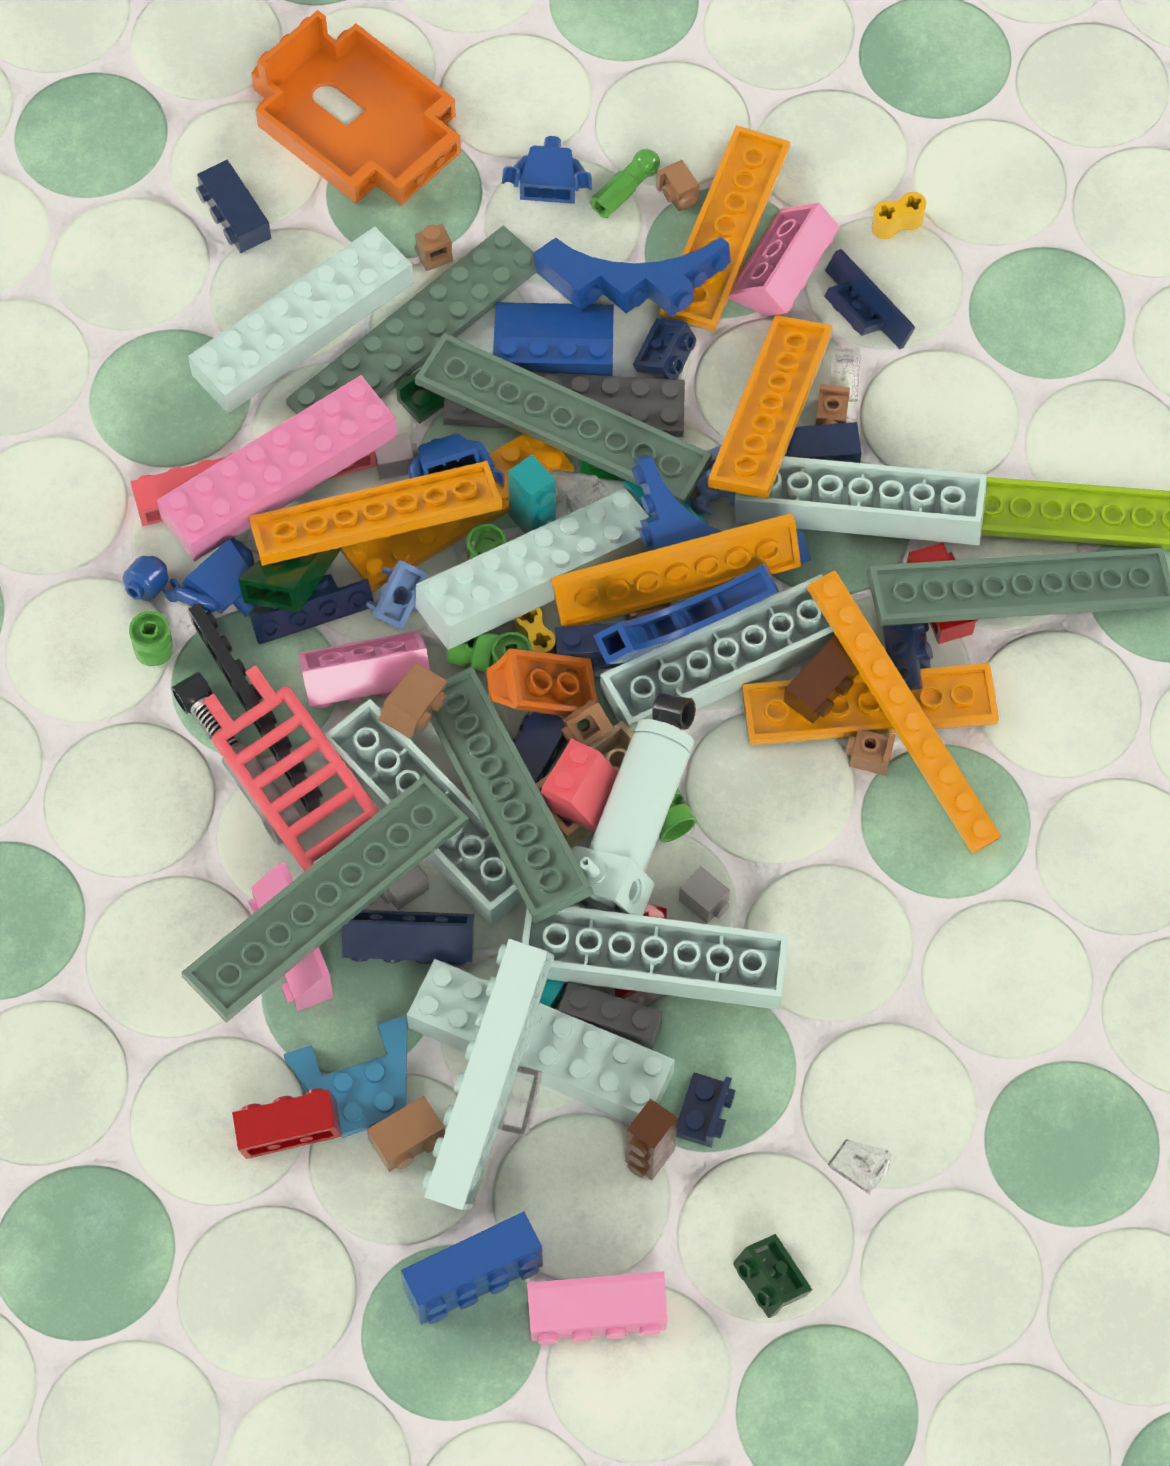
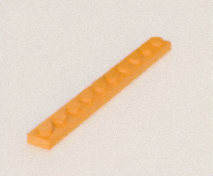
[807,570,1002,854]

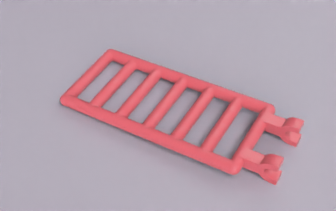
[203,665,380,872]

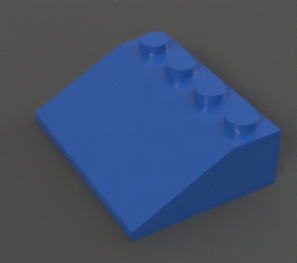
[493,302,614,376]

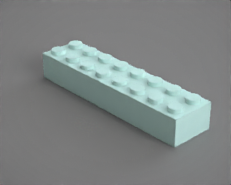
[188,226,414,414]
[735,456,987,546]
[415,488,652,650]
[600,574,835,732]
[325,699,523,926]
[522,906,789,1010]
[422,939,555,1210]
[407,959,675,1123]

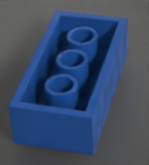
[401,1211,543,1325]

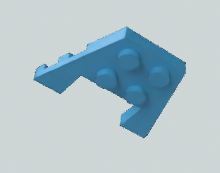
[283,1016,408,1138]

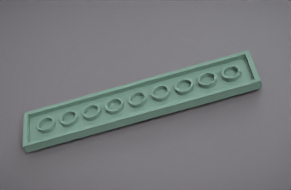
[286,225,536,414]
[415,333,712,506]
[867,548,1170,626]
[430,666,594,924]
[182,775,469,1023]

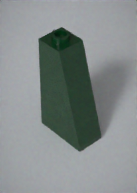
[238,547,342,612]

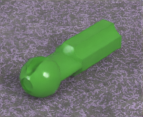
[589,149,660,218]

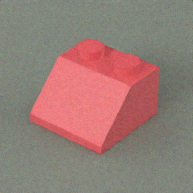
[541,738,618,833]

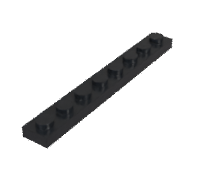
[188,603,323,814]

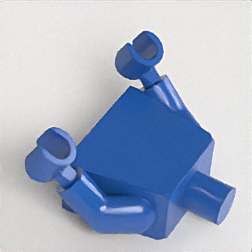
[501,136,592,204]
[408,434,504,489]
[162,537,257,617]

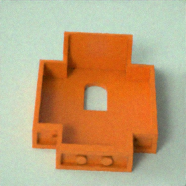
[251,10,461,206]

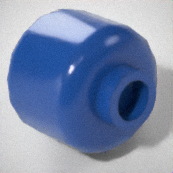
[122,556,169,601]

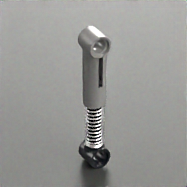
[171,672,301,845]

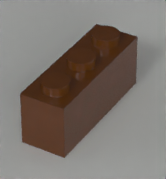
[784,635,859,724]
[625,1099,678,1180]

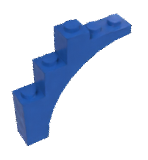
[533,237,731,317]
[632,454,811,575]
[593,564,779,664]

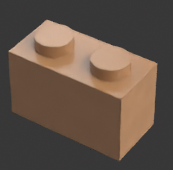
[378,662,448,739]
[367,1096,445,1172]

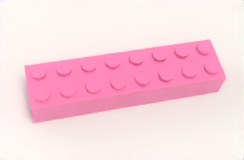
[157,375,397,562]

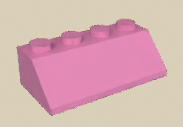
[729,203,839,316]
[298,630,430,708]
[249,862,334,1011]
[527,1271,667,1345]

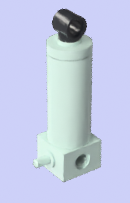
[573,693,696,916]

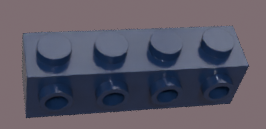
[342,910,475,965]

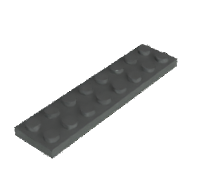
[443,372,685,437]

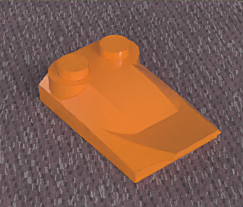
[486,649,598,723]

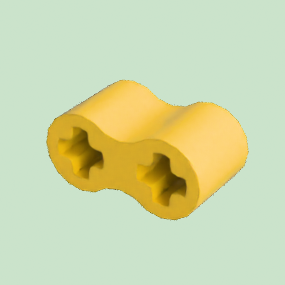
[871,192,926,239]
[515,607,556,654]

